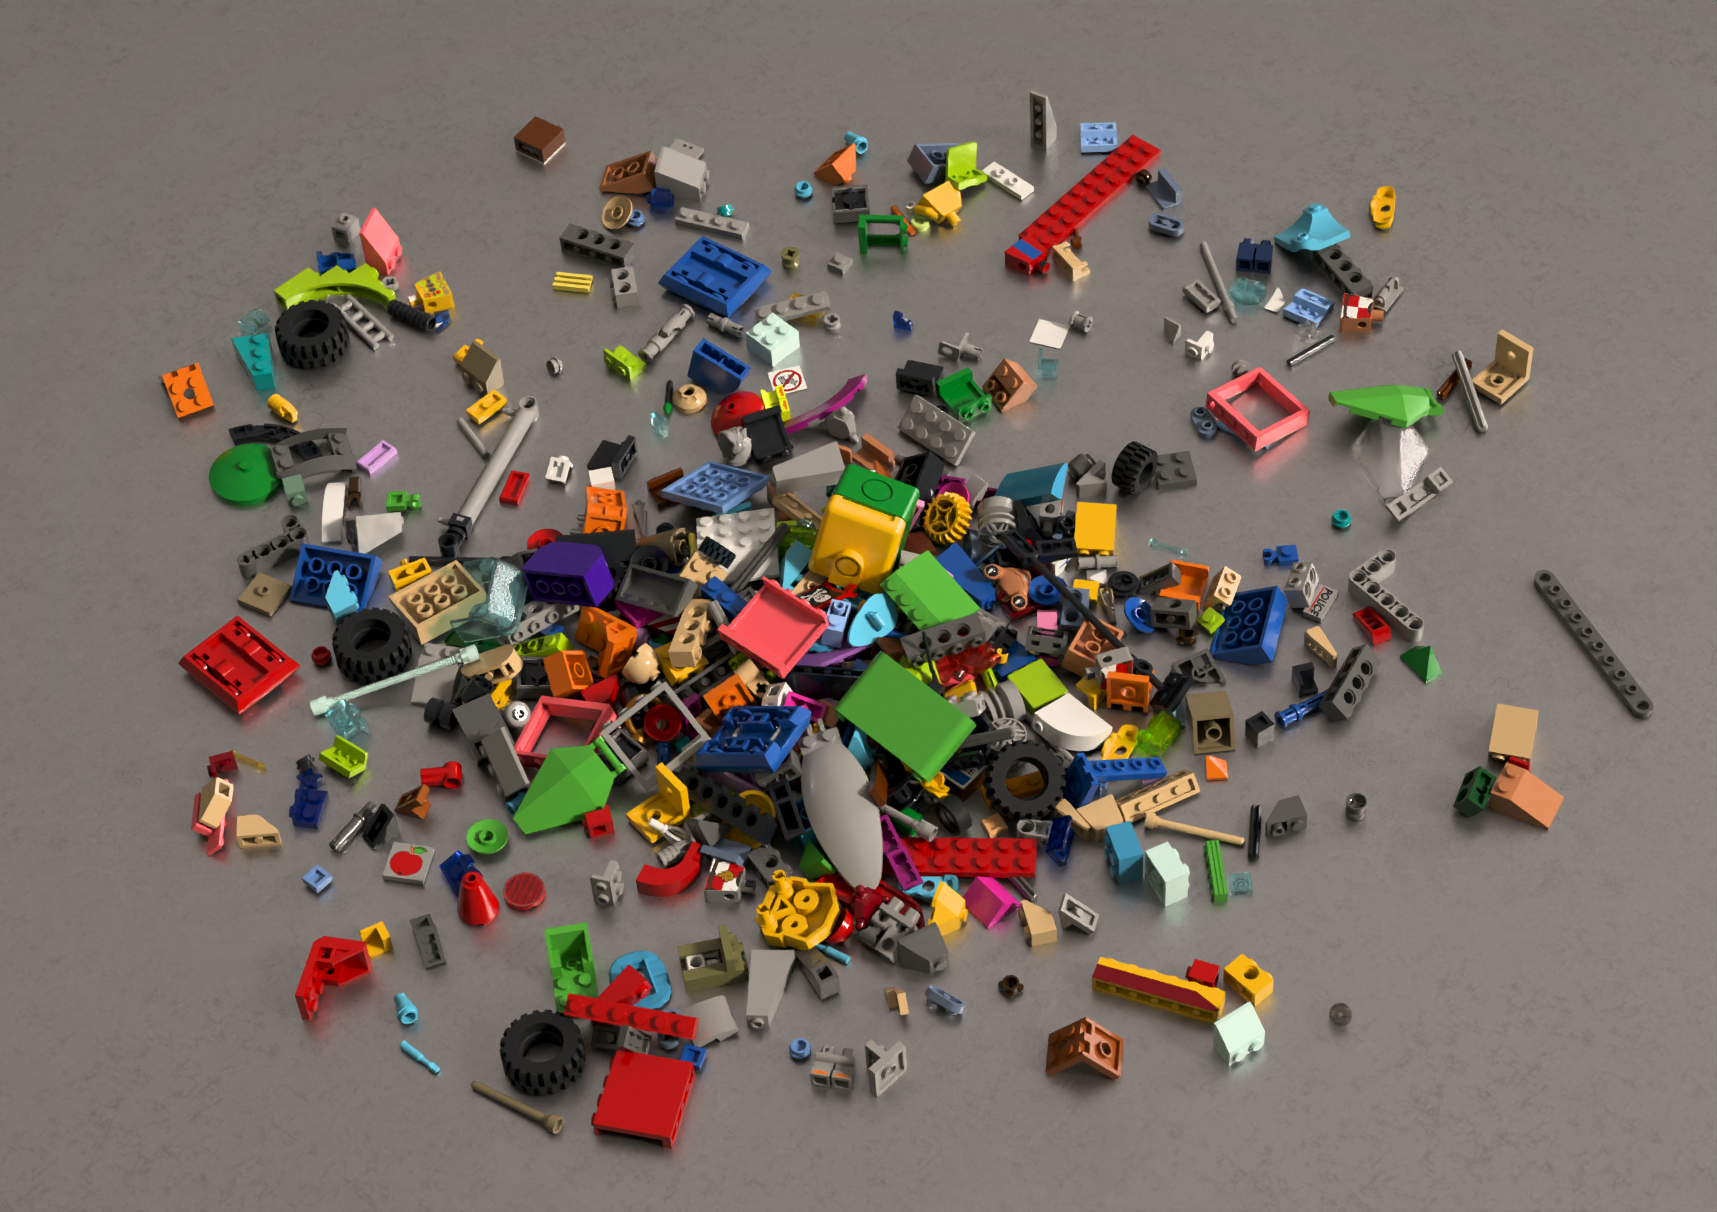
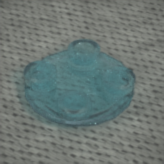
[1230,277,1267,305]

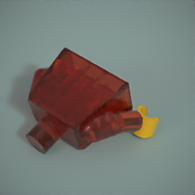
[946,635,1009,682]

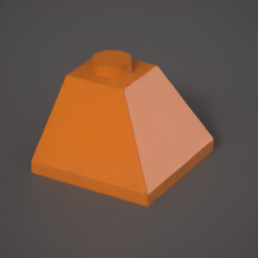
[813,143,856,185]

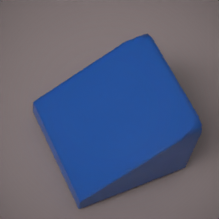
[538,622,565,637]

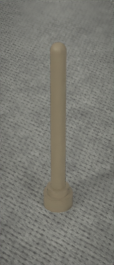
[471,1081,563,1134]

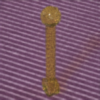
[230,749,266,768]

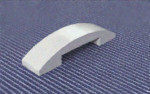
[322,482,347,544]

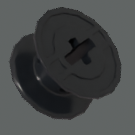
[887,771,923,812]

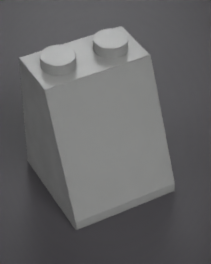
[654,146,709,201]

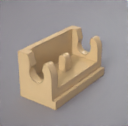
[1052,242,1090,281]

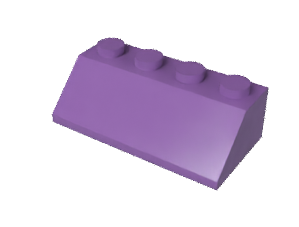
[796,631,874,668]

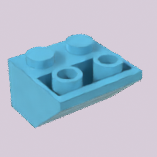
[325,570,360,626]

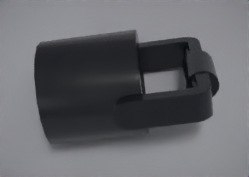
[454,674,495,706]

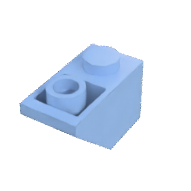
[821,599,852,648]

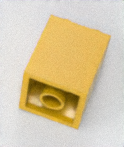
[1074,502,1117,556]

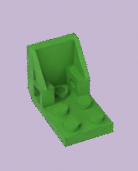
[544,922,599,1017]

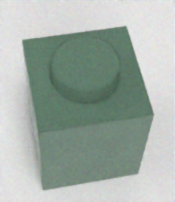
[282,474,308,508]

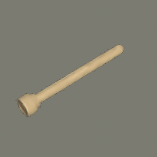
[1144,812,1245,846]

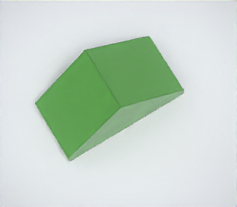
[799,841,837,879]

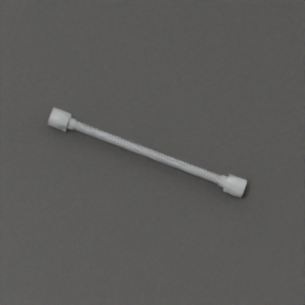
[793,750,938,842]

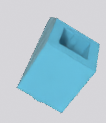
[779,540,812,591]

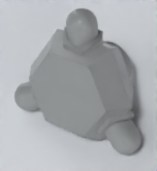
[819,406,859,444]

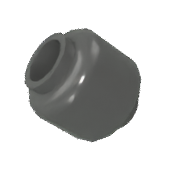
[1067,453,1096,481]

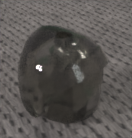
[1329,1003,1352,1027]

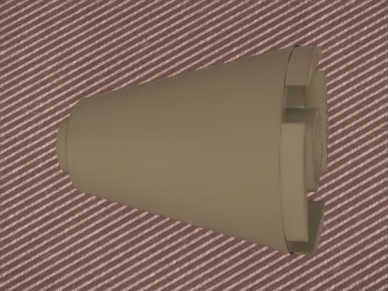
[637,528,690,567]

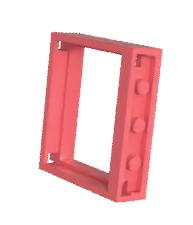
[1205,367,1310,451]
[514,695,617,770]

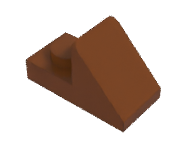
[394,784,431,819]

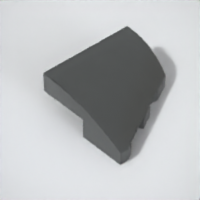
[1171,648,1226,683]

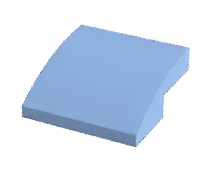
[1080,122,1117,153]
[1282,288,1335,329]

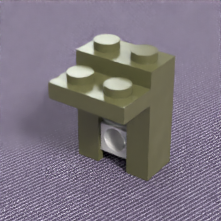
[677,924,749,993]

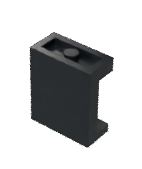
[741,405,794,464]
[945,713,993,772]

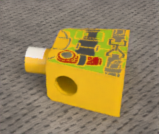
[407,271,455,313]

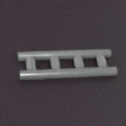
[333,294,394,350]

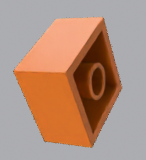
[543,651,594,697]

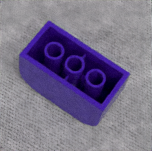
[520,541,614,608]

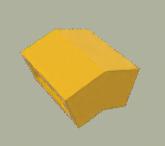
[1073,579,1100,604]

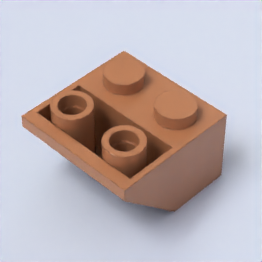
[982,358,1038,412]

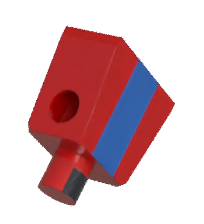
[1005,233,1050,276]

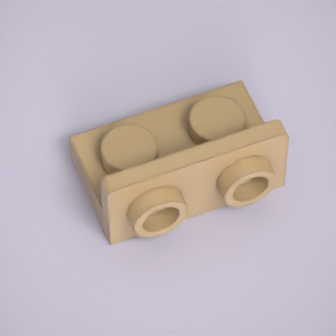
[1202,566,1241,609]

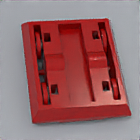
[178,616,300,715]

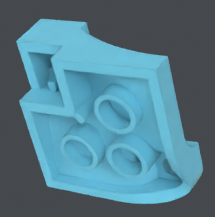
[1274,203,1350,252]

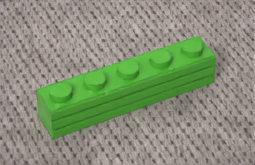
[1203,840,1228,903]

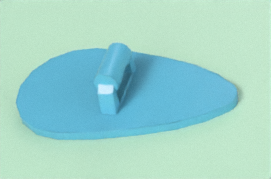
[847,594,898,647]

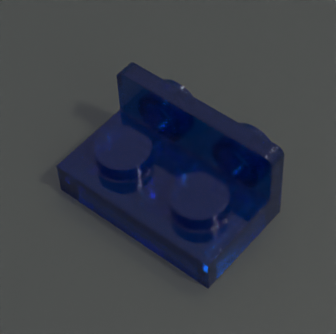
[289,782,328,829]
[1045,815,1075,867]
[439,850,483,898]

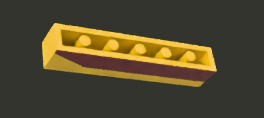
[1092,957,1225,1024]

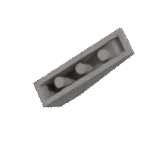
[1030,90,1057,151]

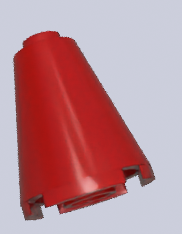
[457,872,499,927]

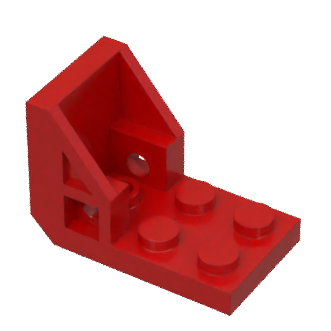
[295,936,372,1020]

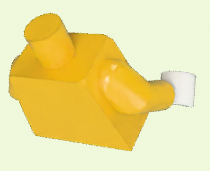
[905,181,962,227]

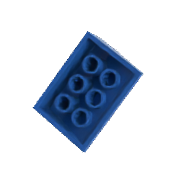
[289,543,383,612]
[1209,586,1288,665]

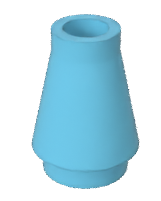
[844,132,868,154]
[394,993,418,1024]

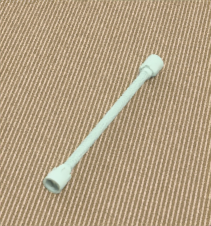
[310,644,480,716]

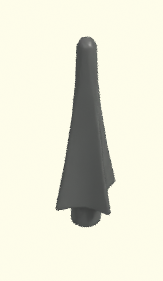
[632,500,647,538]

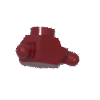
[849,885,890,932]

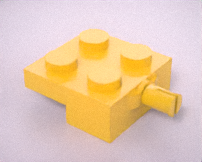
[388,558,432,592]

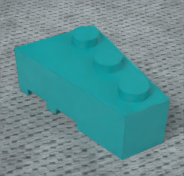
[231,333,275,391]

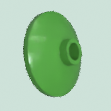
[466,819,508,854]

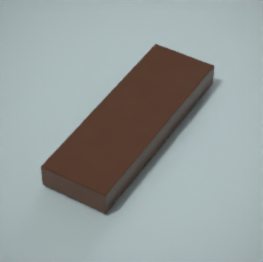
[868,760,890,807]

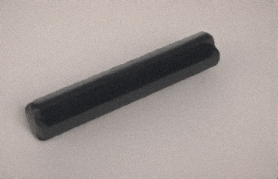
[1248,805,1262,860]

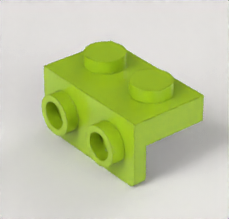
[318,735,368,778]

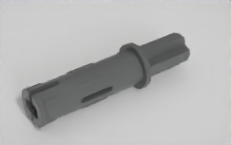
[329,801,377,853]

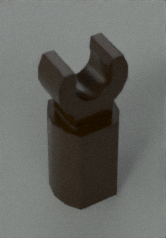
[346,476,362,508]

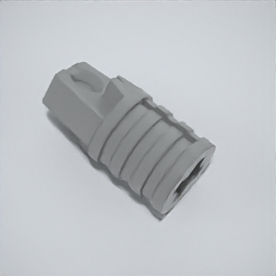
[655,838,692,869]

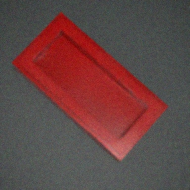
[499,470,530,506]

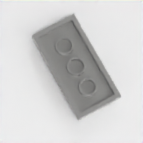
[897,395,976,466]

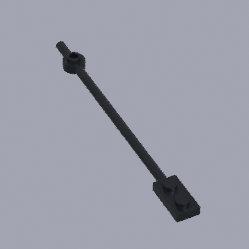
[998,529,1165,692]

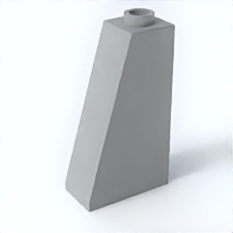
[769,441,845,494]
[746,950,796,1029]

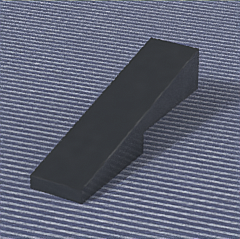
[994,538,1078,569]

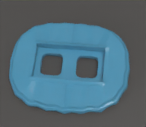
[608,951,672,1009]

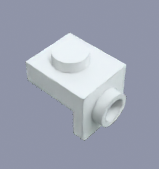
[1185,331,1214,360]

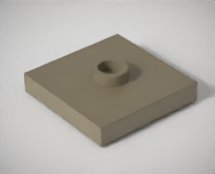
[237,572,292,617]

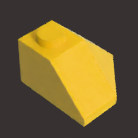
[927,881,968,936]

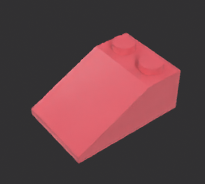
[359,208,402,276]

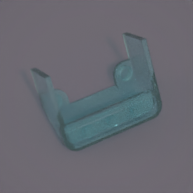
[450,557,528,643]

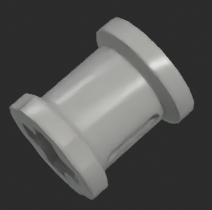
[1069,310,1093,333]

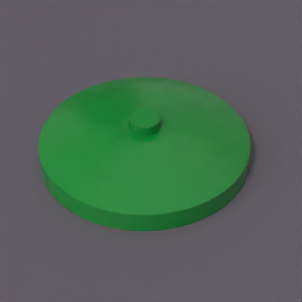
[209,444,283,506]

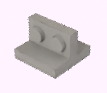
[865,1039,907,1097]

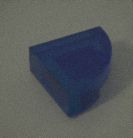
[893,310,914,331]

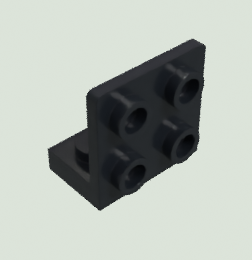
[896,360,944,396]
[587,435,638,479]

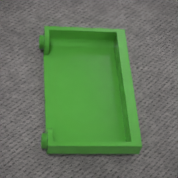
[833,651,976,784]

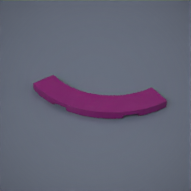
[785,374,868,434]

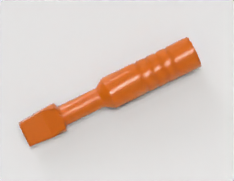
[890,205,916,235]

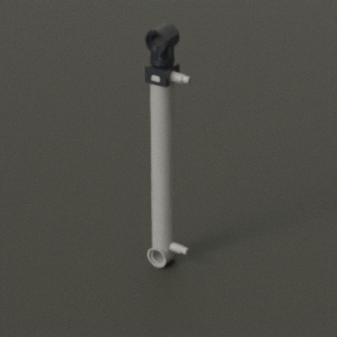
[437,396,539,557]

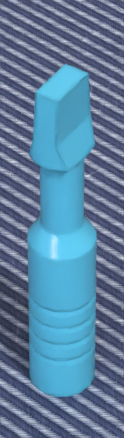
[815,943,850,964]
[399,1041,440,1073]

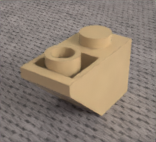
[198,777,233,829]
[1018,900,1057,947]

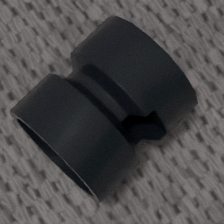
[424,697,460,730]

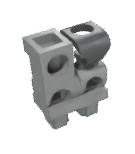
[858,897,920,964]

